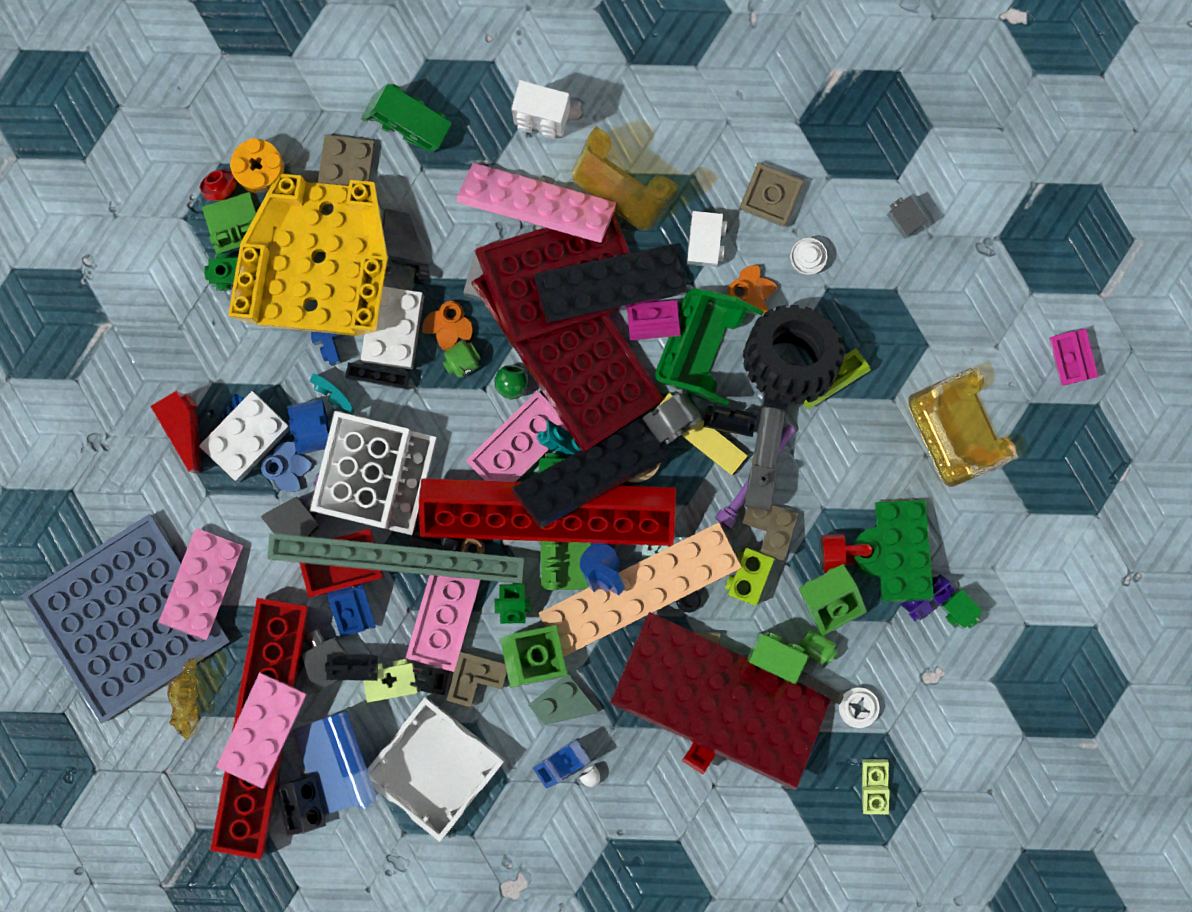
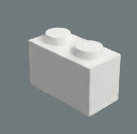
[687,211,727,267]

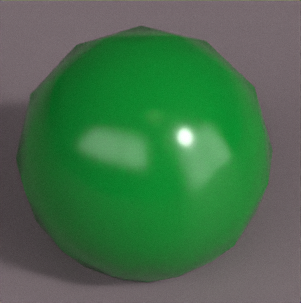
[494,365,529,400]

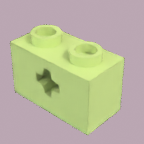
[363,659,419,703]

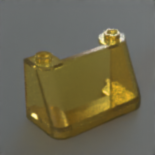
[572,126,679,230]
[908,366,1019,487]

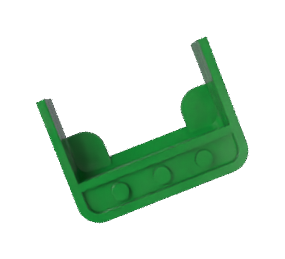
[655,288,764,406]

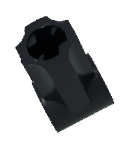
[409,531,462,552]

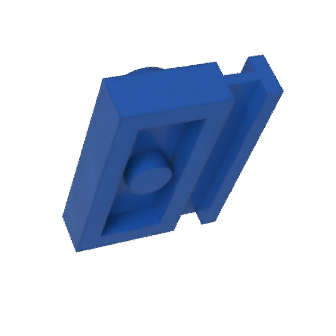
[327,583,376,637]

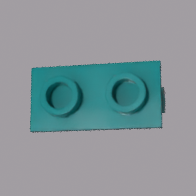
[537,420,581,458]

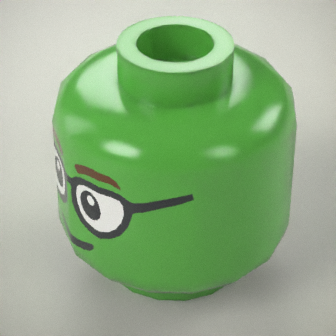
[442,341,481,378]

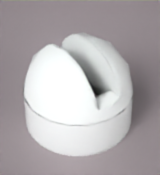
[578,765,600,787]

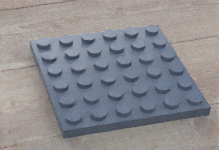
[21,514,231,724]

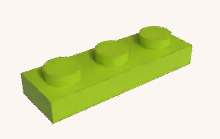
[803,348,871,410]

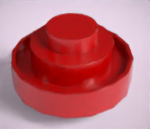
[199,169,237,201]

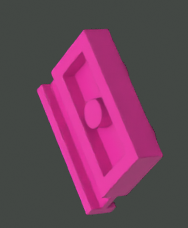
[627,300,680,340]
[1049,328,1098,386]

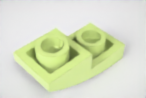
[862,759,889,814]

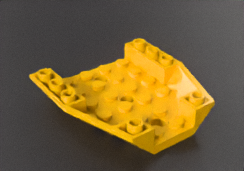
[228,174,388,336]

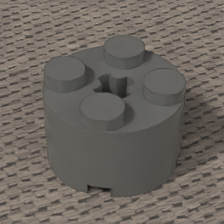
[642,389,702,446]

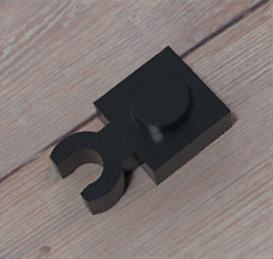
[410,666,449,695]

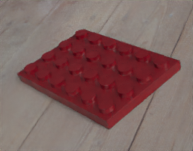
[475,213,638,345]

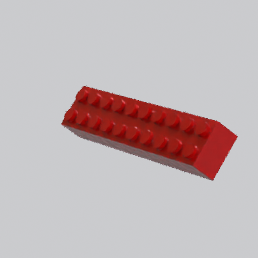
[418,478,676,546]
[210,598,311,860]

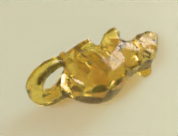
[167,658,199,739]

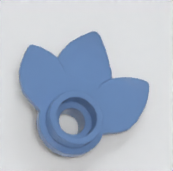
[261,442,312,492]

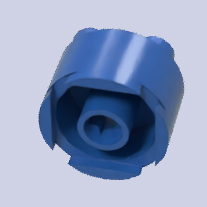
[287,399,330,455]

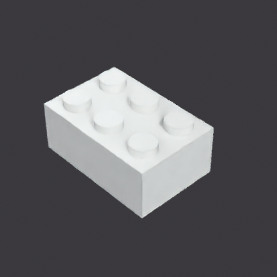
[511,80,570,139]
[361,287,424,370]
[199,391,290,482]

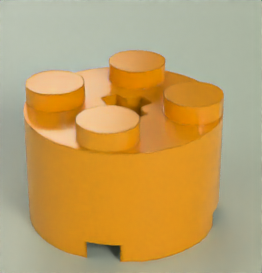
[230,138,284,193]

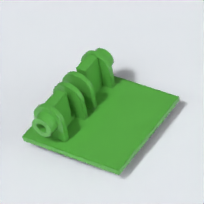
[202,192,256,254]
[541,541,591,590]

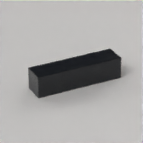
[345,362,411,390]

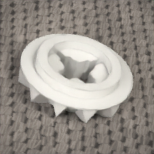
[839,687,879,728]

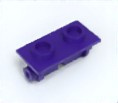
[901,574,955,622]

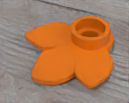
[727,265,777,315]
[422,301,473,351]

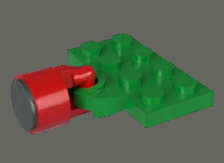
[819,500,934,603]

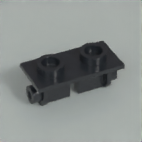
[703,404,758,437]
[325,654,378,681]

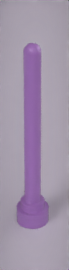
[715,425,795,529]

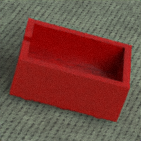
[299,529,385,598]

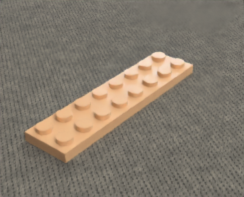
[539,522,742,657]

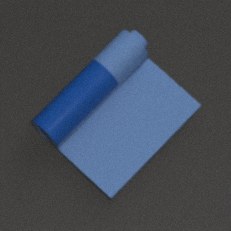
[292,711,377,815]

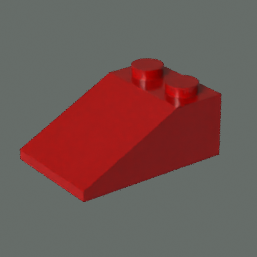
[150,390,202,474]

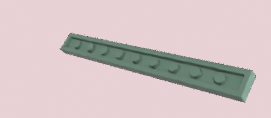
[267,533,524,584]

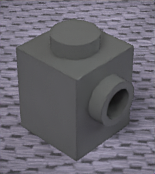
[887,197,928,239]

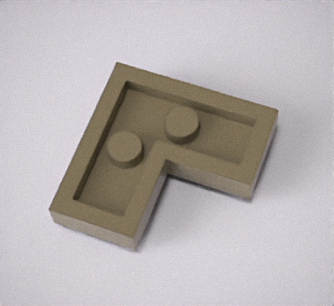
[742,505,798,561]
[447,652,507,707]

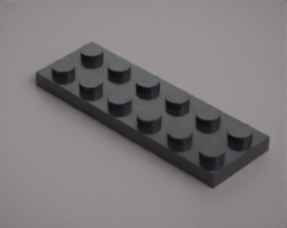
[533,244,688,324]
[512,418,669,529]

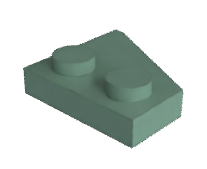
[529,673,598,725]

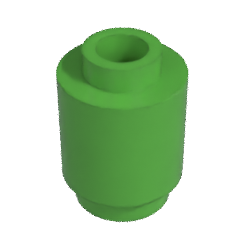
[798,629,838,665]

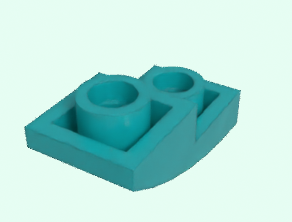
[309,373,355,414]

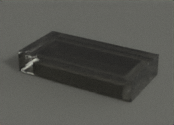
[798,671,844,705]

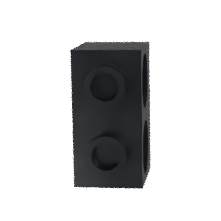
[276,776,326,836]

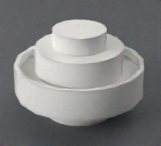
[790,238,827,276]

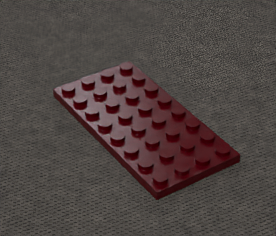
[471,275,664,452]
[609,612,831,790]

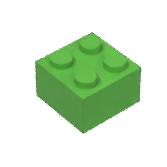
[798,564,867,636]
[500,625,567,688]
[747,631,808,684]

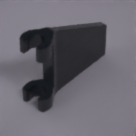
[383,209,429,285]

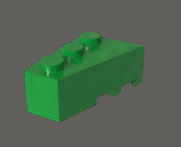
[361,83,452,153]

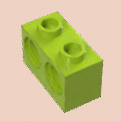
[724,548,774,606]

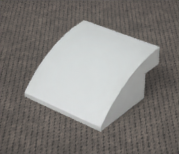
[310,411,438,535]

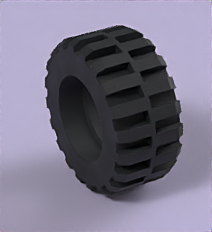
[743,305,845,405]

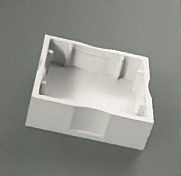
[367,696,505,842]

